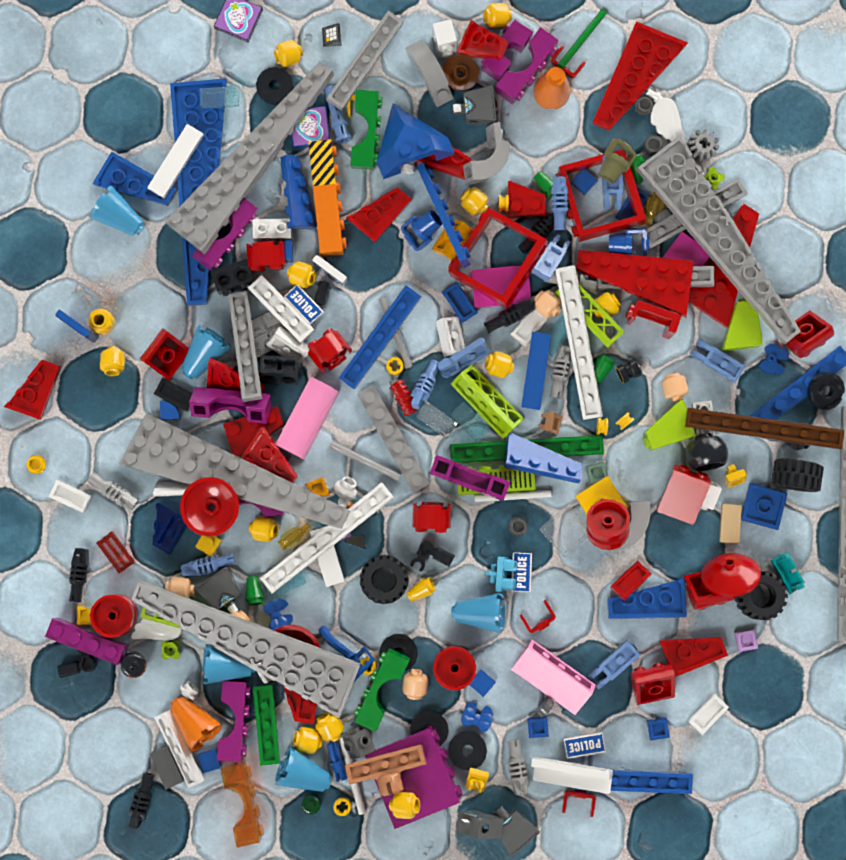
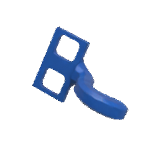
[318,626,375,682]

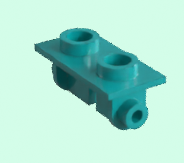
[771,552,805,595]

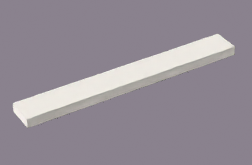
[555,265,603,420]
[260,483,394,594]

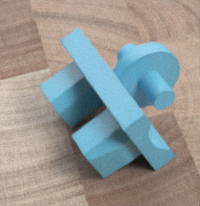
[485,557,517,592]

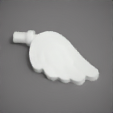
[646,89,687,143]
[131,613,183,641]

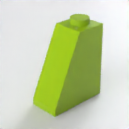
[721,298,763,352]
[642,399,696,451]

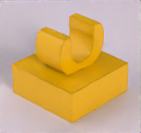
[724,464,747,489]
[465,768,489,793]

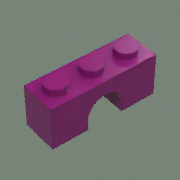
[481,19,533,82]

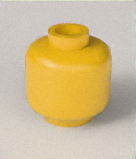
[483,3,512,29]
[274,40,303,67]
[460,187,488,215]
[287,261,317,289]
[593,292,621,320]
[88,309,115,335]
[100,346,125,376]
[485,351,514,378]
[249,516,279,542]
[315,712,344,742]
[293,727,323,754]
[389,792,420,819]

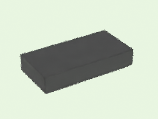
[150,745,184,790]

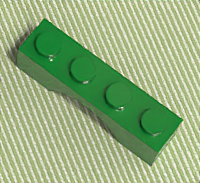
[350,90,383,170]
[354,648,410,732]

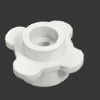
[180,681,199,700]

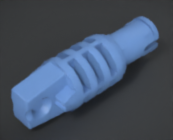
[551,176,568,230]
[411,360,439,410]
[181,553,236,578]

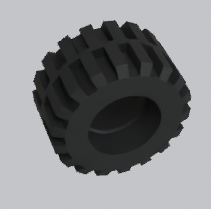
[771,458,824,492]
[360,555,409,604]
[734,571,788,620]

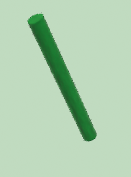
[557,9,607,69]

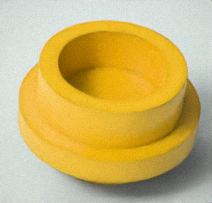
[26,455,46,474]

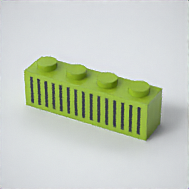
[457,465,536,496]

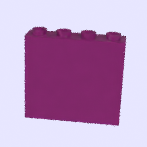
[365,726,463,829]

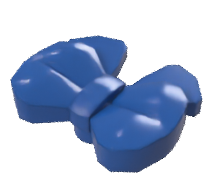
[759,344,789,376]
[263,598,293,630]
[461,702,493,732]

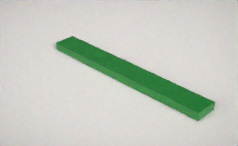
[450,435,604,463]

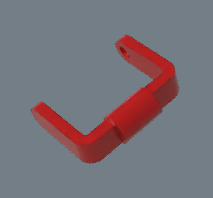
[551,45,586,79]
[519,600,556,633]
[562,789,596,817]

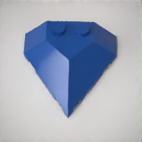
[377,103,454,179]

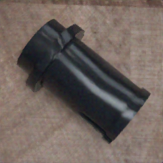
[314,280,331,306]

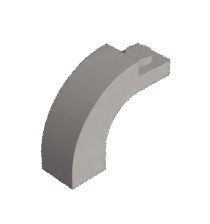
[405,39,453,107]
[463,123,510,184]
[613,501,651,550]

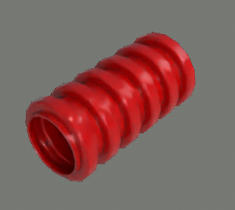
[389,380,418,416]

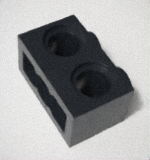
[210,259,255,296]
[259,355,299,385]

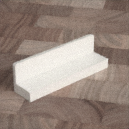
[531,757,613,794]

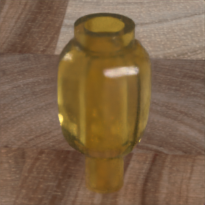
[644,192,665,226]
[277,523,311,551]

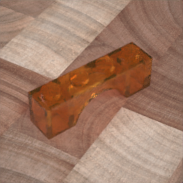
[220,761,264,848]

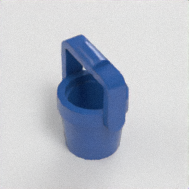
[401,210,442,251]
[609,228,649,256]

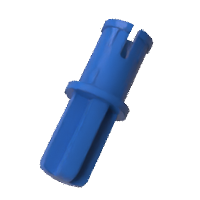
[327,741,348,782]

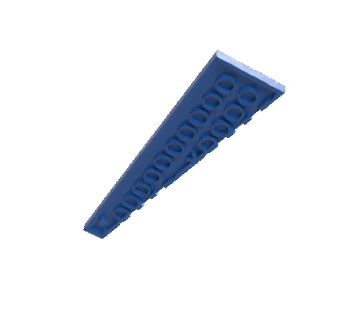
[170,78,227,306]

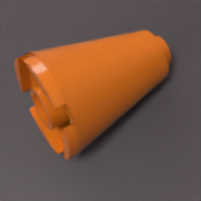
[533,67,571,109]
[170,696,222,752]

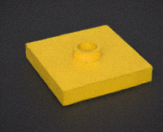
[575,476,628,515]

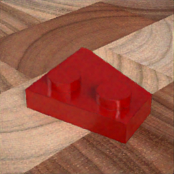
[508,181,547,218]
[282,685,317,724]

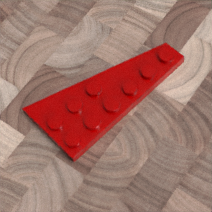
[576,250,694,318]

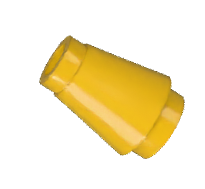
[406,577,436,602]

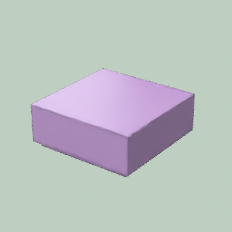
[734,629,758,652]

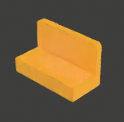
[432,218,471,261]

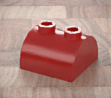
[786,311,835,358]
[139,328,189,380]
[684,572,735,610]
[631,663,675,705]

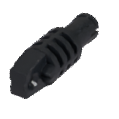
[518,213,554,254]
[484,299,535,333]
[69,548,89,602]
[129,772,155,829]

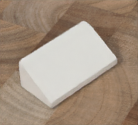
[436,316,465,358]
[266,326,309,364]
[153,481,189,497]

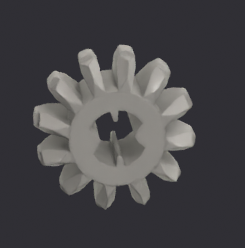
[687,129,720,162]

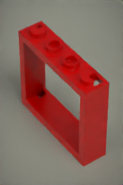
[556,149,646,243]
[448,207,548,309]

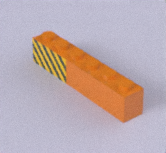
[308,139,347,257]

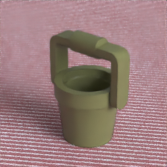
[598,138,636,184]

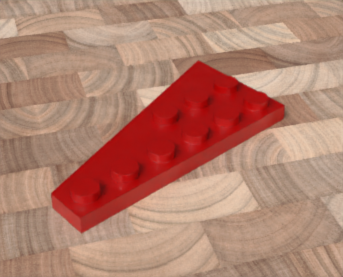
[592,21,688,131]
[689,203,759,328]

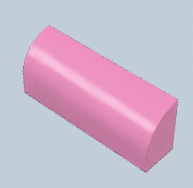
[276,377,339,460]
[511,640,596,715]

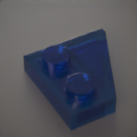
[152,503,187,555]

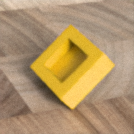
[195,535,223,556]

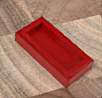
[610,560,652,601]

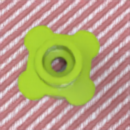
[704,167,725,190]
[161,640,181,660]

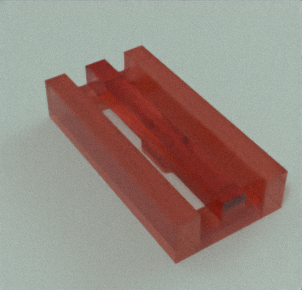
[96,531,136,574]

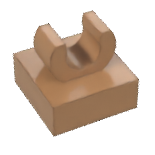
[538,411,563,435]

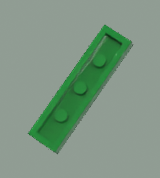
[253,684,280,766]

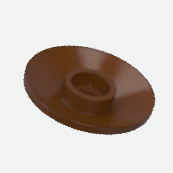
[442,54,479,91]

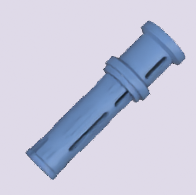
[324,86,352,144]

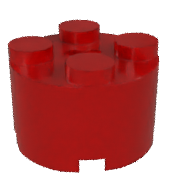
[246,241,286,272]
[307,328,352,373]
[412,502,451,533]

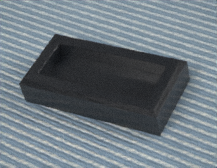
[154,377,193,412]

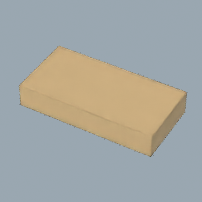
[719,504,742,544]

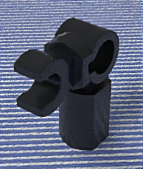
[410,540,455,571]
[57,650,97,678]

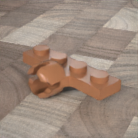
[345,745,426,796]

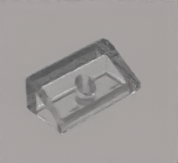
[416,401,458,439]

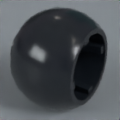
[686,433,728,472]

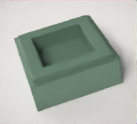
[585,462,608,485]

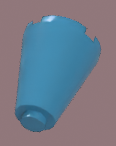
[89,186,144,236]
[182,324,231,379]
[451,593,505,633]
[202,644,255,684]
[275,747,332,792]

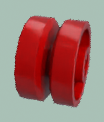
[586,499,630,550]
[90,594,138,638]
[433,645,476,690]

